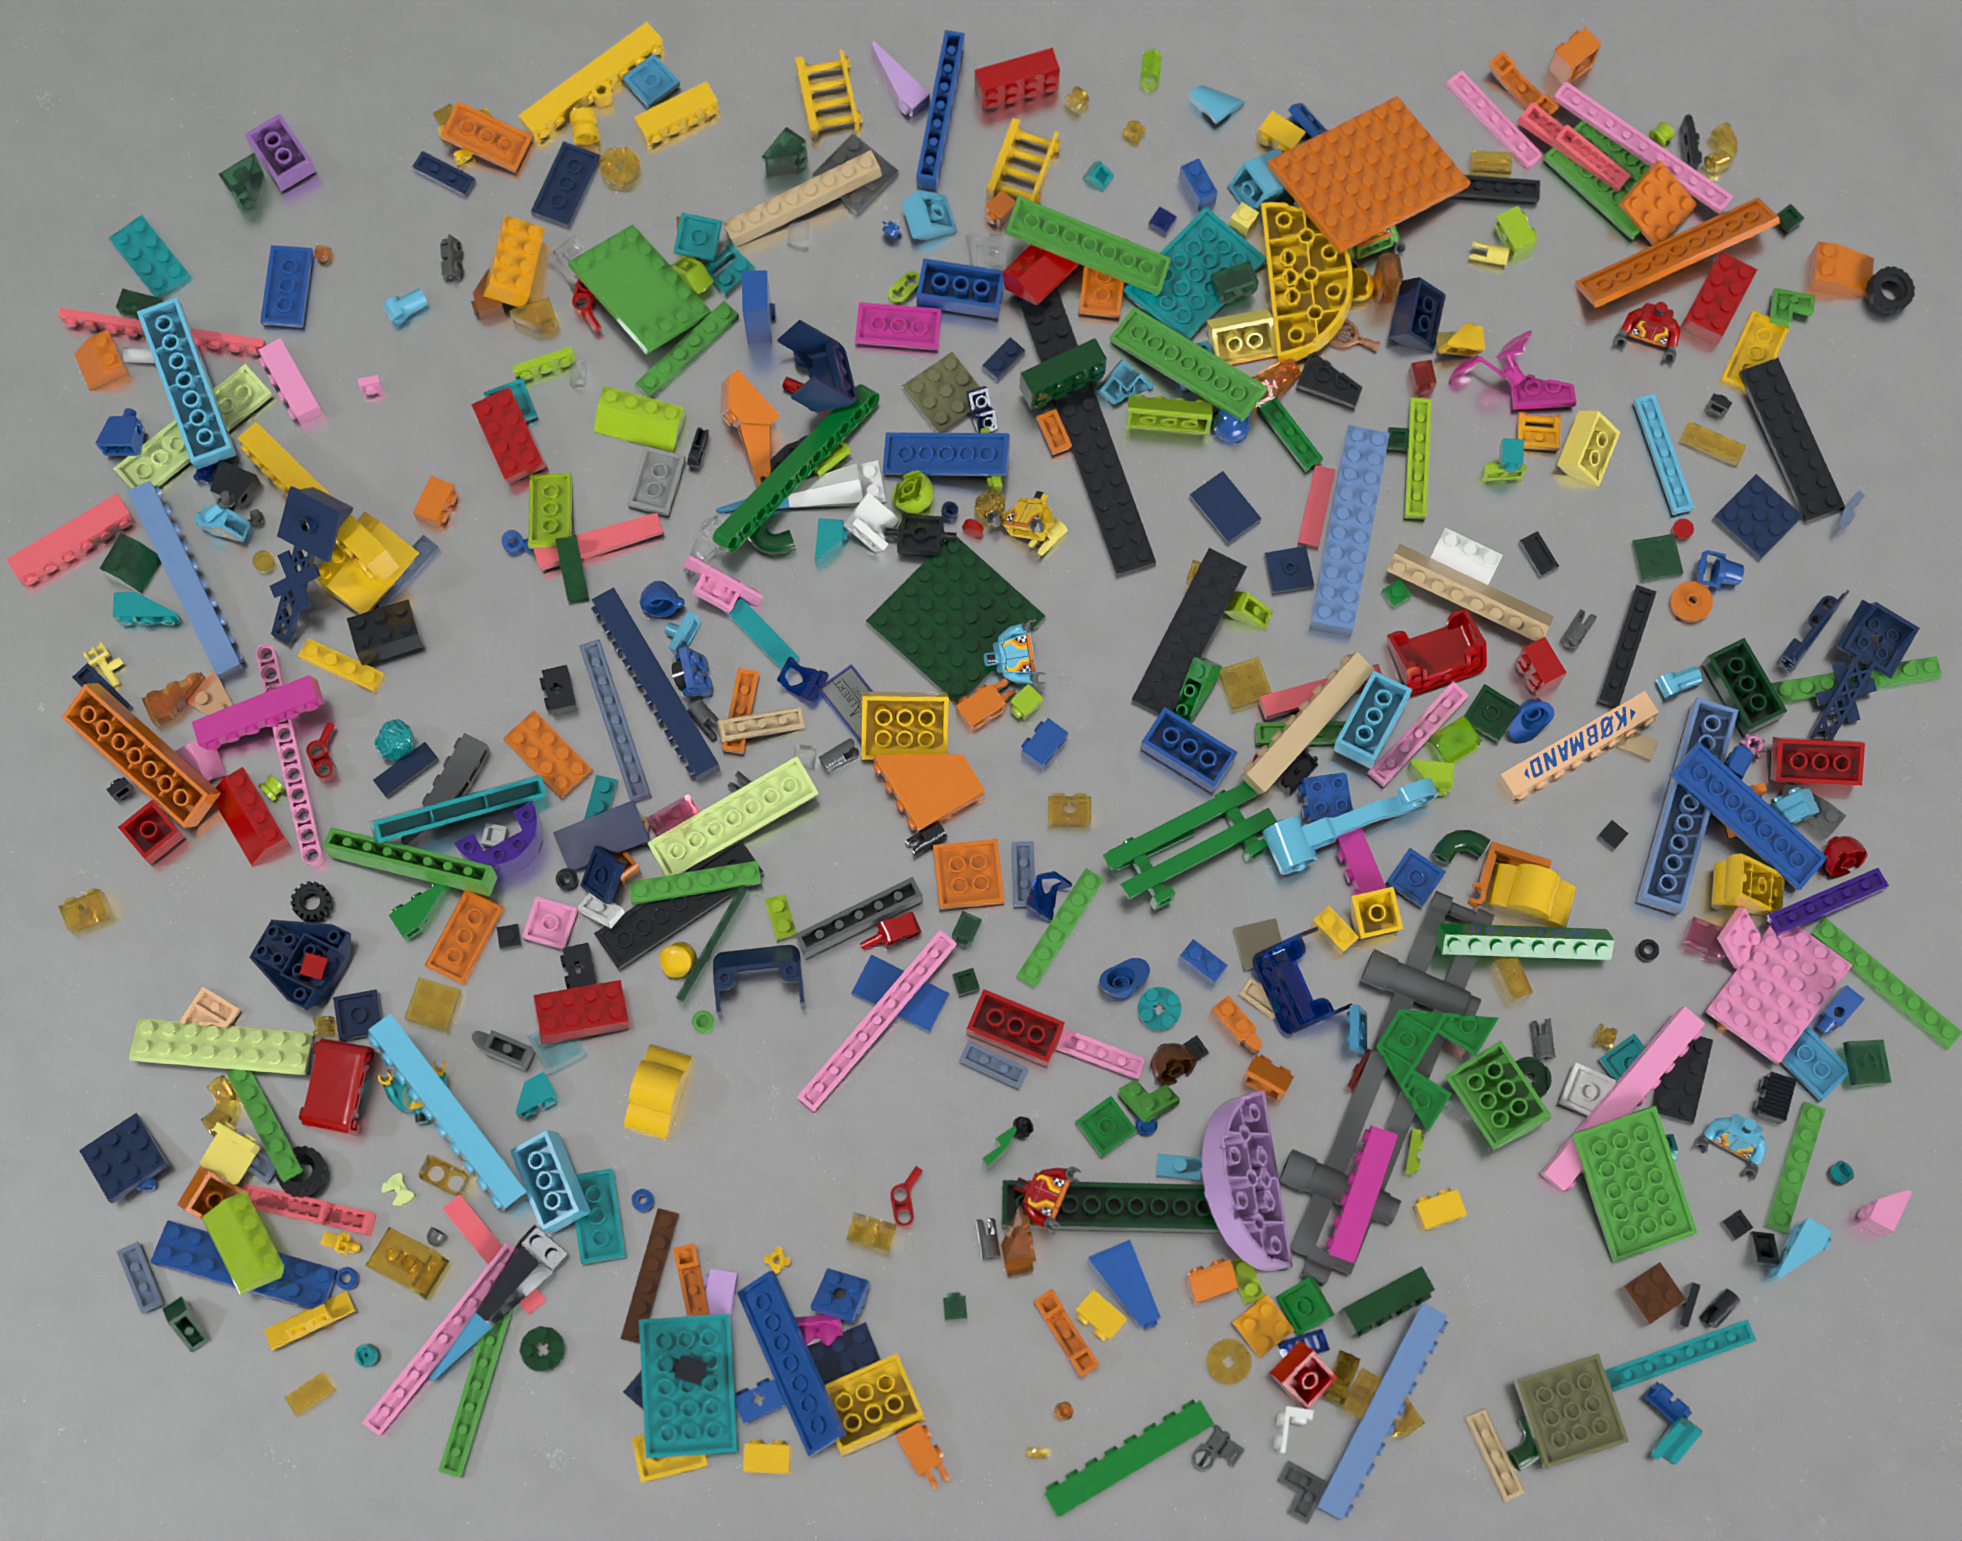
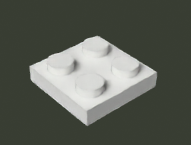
[1558,1062,1616,1116]

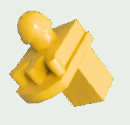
[321,1231,360,1255]

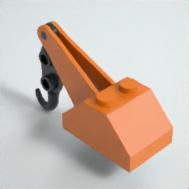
[721,369,808,486]

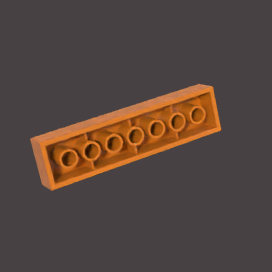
[61,683,221,828]

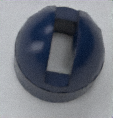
[941,501,959,520]

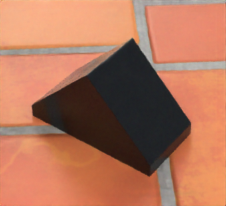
[1749,1231,1780,1268]

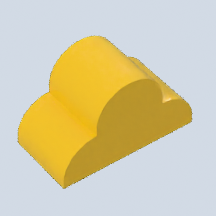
[1711,854,1784,916]
[1481,863,1577,928]
[624,1044,694,1141]

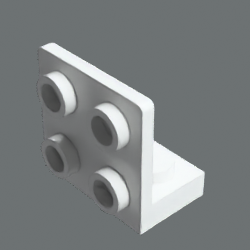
[843,493,899,552]
[1273,1406,1314,1455]

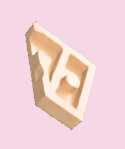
[187,670,233,716]
[179,987,241,1028]

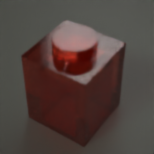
[1409,360,1437,394]

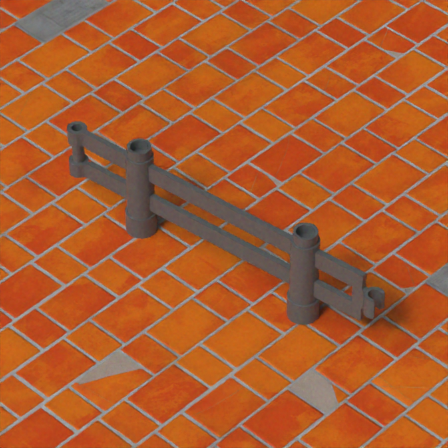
[1279,890,1495,1286]

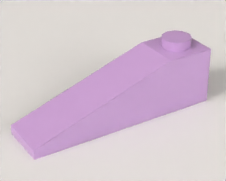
[871,40,930,118]
[703,1269,738,1320]

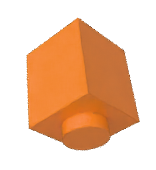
[985,190,1016,228]

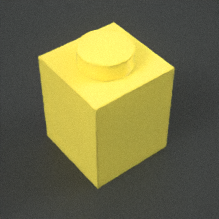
[1229,202,1259,239]

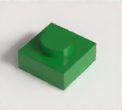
[1381,579,1411,609]

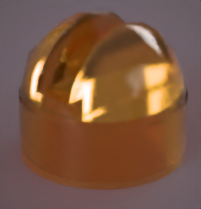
[314,245,332,262]
[1053,1401,1073,1421]

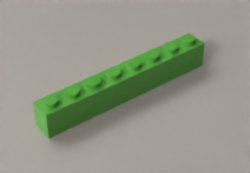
[323,827,497,896]

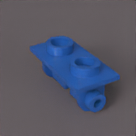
[1644,1382,1692,1423]

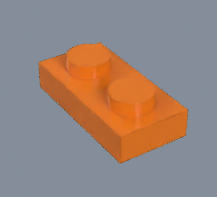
[1037,409,1072,456]

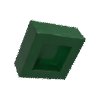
[1777,204,1804,233]
[1387,427,1409,451]
[952,968,980,996]

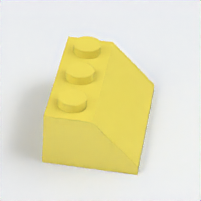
[1207,309,1277,365]
[1557,411,1620,486]

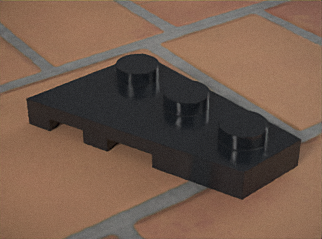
[1296,352,1363,408]

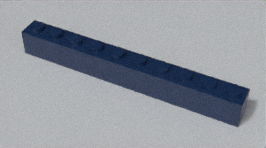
[591,587,720,782]

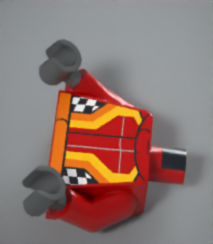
[1614,301,1681,363]
[1014,1167,1081,1235]

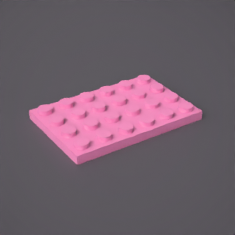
[1705,926,1852,1065]

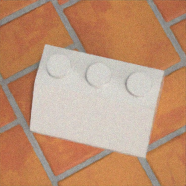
[1431,528,1503,585]

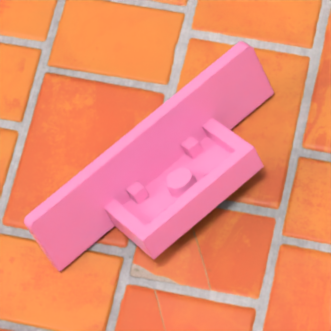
[682,555,763,613]

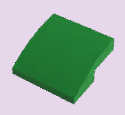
[982,1126,1017,1171]

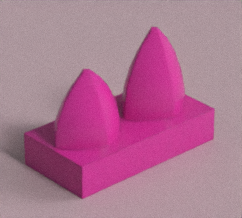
[795,1314,843,1346]

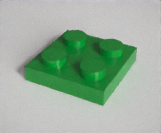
[1075,1096,1137,1158]
[1276,1275,1335,1336]

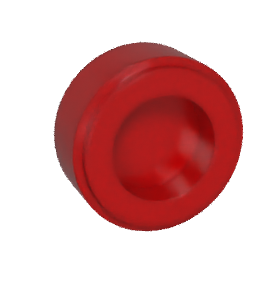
[1672,518,1694,541]
[962,519,984,538]

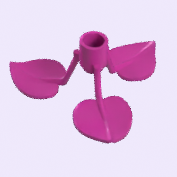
[1449,330,1532,386]

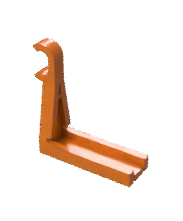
[1467,841,1552,907]

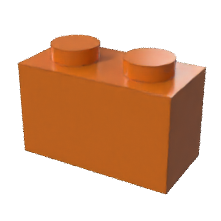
[413,476,458,528]

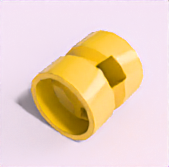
[569,107,600,146]

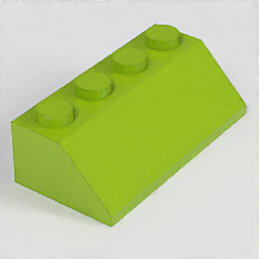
[593,386,686,453]
[1126,394,1212,434]
[202,1191,284,1295]

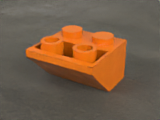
[1185,1258,1238,1305]

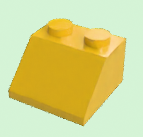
[1351,887,1403,940]

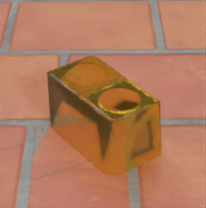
[418,1154,470,1197]

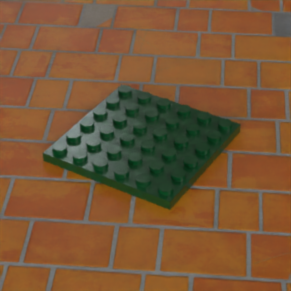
[866,537,1046,705]

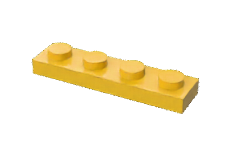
[298,638,385,693]

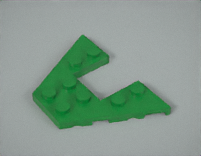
[1376,1009,1499,1132]

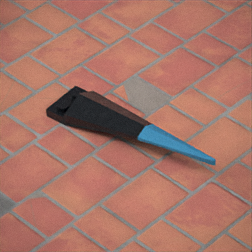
[430,1224,568,1381]

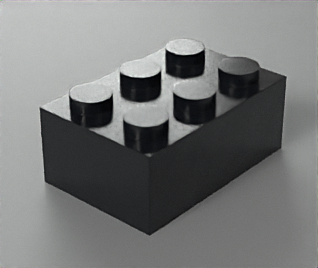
[347,599,424,666]

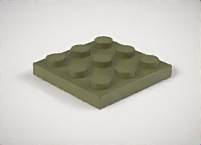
[902,351,980,433]

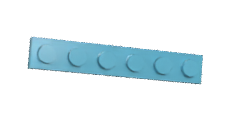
[1633,393,1694,515]

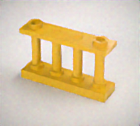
[795,49,862,140]
[986,118,1061,204]

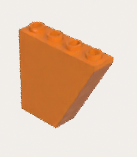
[872,754,985,833]

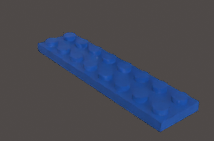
[1669,742,1827,890]
[151,1220,338,1310]
[737,1271,847,1456]

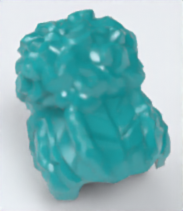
[374,719,413,762]

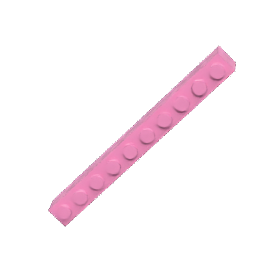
[1539,1006,1705,1191]

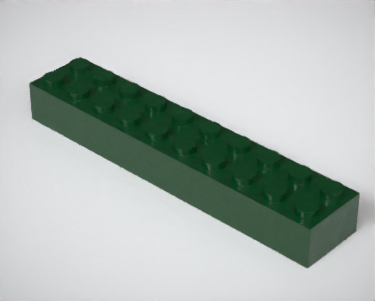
[1001,1180,1221,1233]

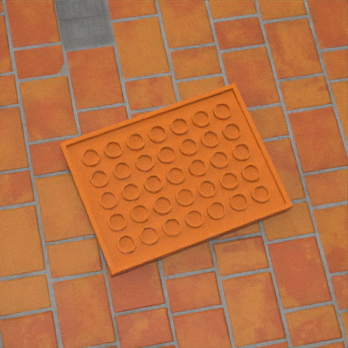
[1266,96,1470,254]

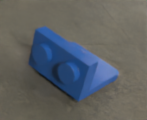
[1298,772,1353,823]

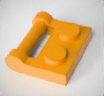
[1517,412,1561,451]

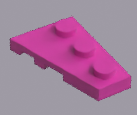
[1509,374,1577,410]

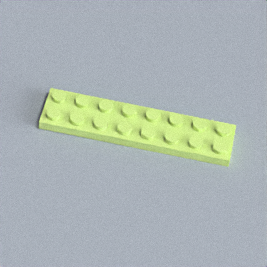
[113,364,273,489]
[647,756,819,876]
[129,1018,314,1075]

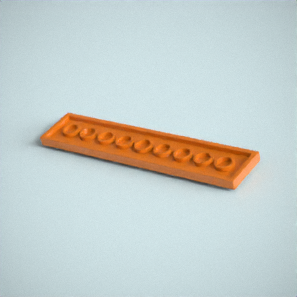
[1575,197,1780,308]

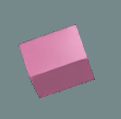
[175,741,227,783]

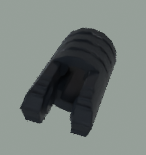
[905,821,948,856]
[1701,1288,1741,1328]

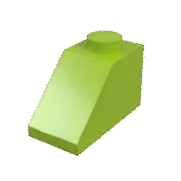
[670,256,714,294]
[1224,592,1273,630]
[1408,759,1455,796]

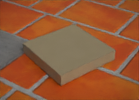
[1233,918,1287,971]

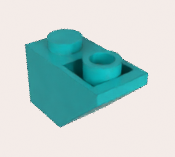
[515,1071,559,1119]

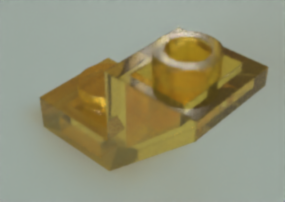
[1322,1350,1361,1405]

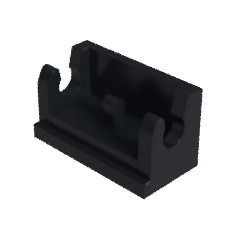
[1274,747,1319,796]

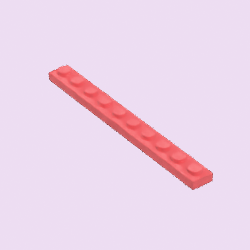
[58,308,267,356]

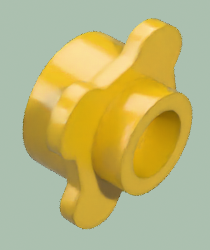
[764,1247,791,1274]

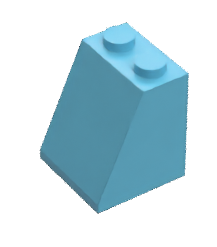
[1227,148,1289,213]

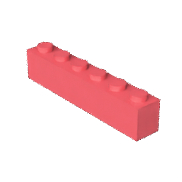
[6,493,135,586]

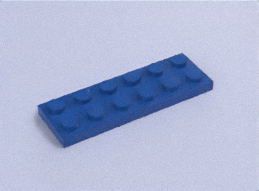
[883,432,1010,476]

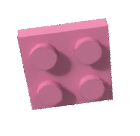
[522,896,578,950]
[1717,907,1761,969]

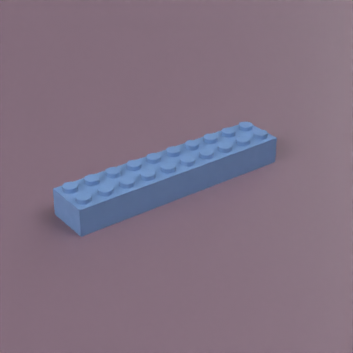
[1309,425,1390,637]
[1636,697,1738,915]

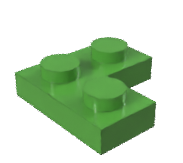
[1769,287,1815,327]
[1117,1079,1180,1123]

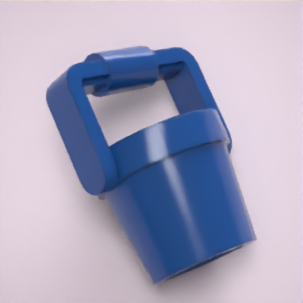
[1697,550,1744,588]

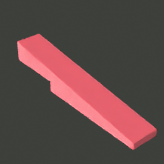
[1516,102,1630,192]
[533,513,664,571]
[1259,664,1382,720]
[243,1184,377,1237]
[442,1194,546,1314]

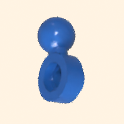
[501,530,534,554]

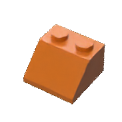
[74,330,129,391]
[1241,1055,1294,1103]
[177,1166,244,1219]

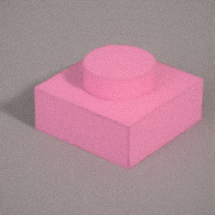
[358,375,383,395]

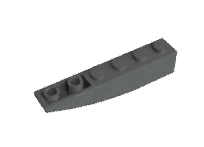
[401,733,490,847]

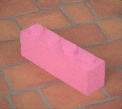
[258,338,322,425]

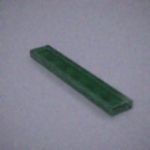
[676,886,749,1006]

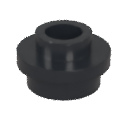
[556,868,578,890]
[1637,939,1659,961]
[1013,1116,1033,1139]

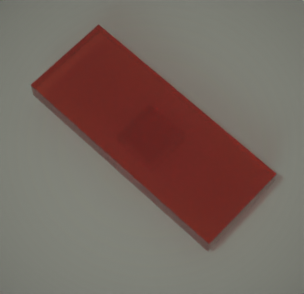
[1347,1049,1371,1093]

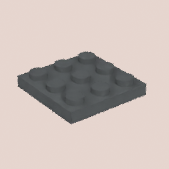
[812,133,898,216]

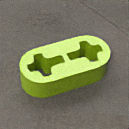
[888,271,920,305]

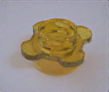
[1122,120,1146,143]

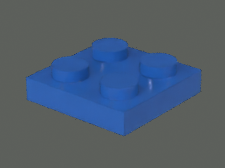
[1385,848,1446,908]

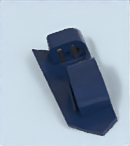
[1778,590,1850,670]

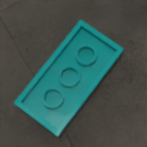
[108,214,191,301]
[575,1168,626,1265]

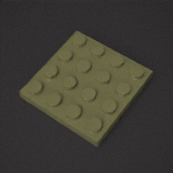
[1514,1353,1629,1469]

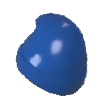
[1211,409,1252,443]
[639,581,685,617]

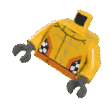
[987,491,1054,541]

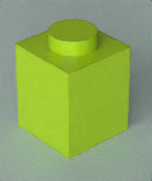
[1010,684,1044,721]

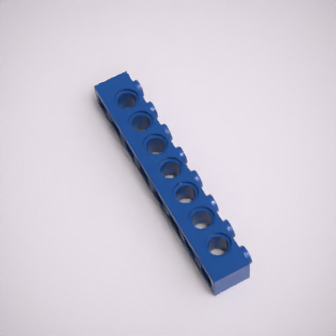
[916,30,965,191]

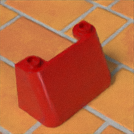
[1387,608,1487,695]
[298,1038,375,1136]

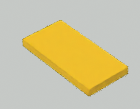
[1720,310,1791,393]

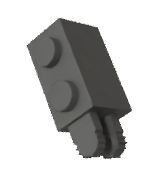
[472,1030,535,1071]

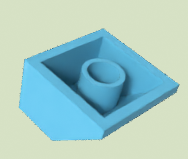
[902,190,957,240]

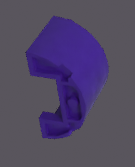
[454,802,543,877]

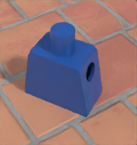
[95,408,144,456]
[1817,985,1865,1034]

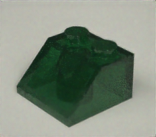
[761,127,808,177]
[218,153,264,210]
[99,533,161,594]

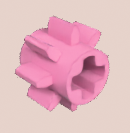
[1738,733,1767,760]

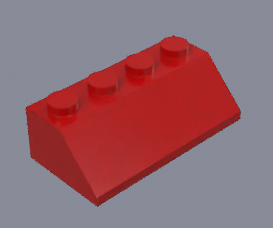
[1002,244,1079,305]
[214,767,290,866]

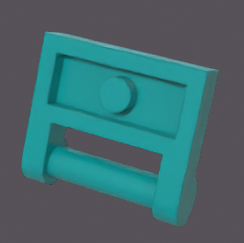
[704,242,756,297]

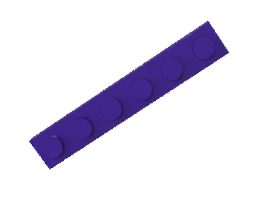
[1766,868,1889,936]

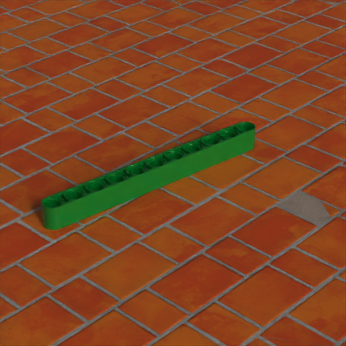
[712,384,880,552]

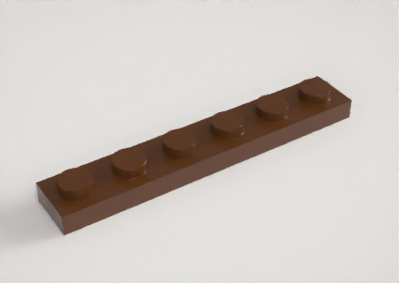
[620,1208,680,1344]

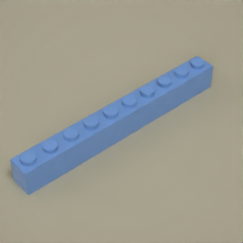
[127,480,244,680]
[1317,1303,1449,1520]

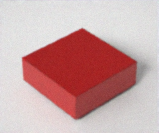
[300,953,328,980]

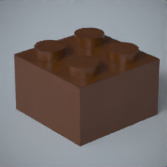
[1619,1262,1686,1327]

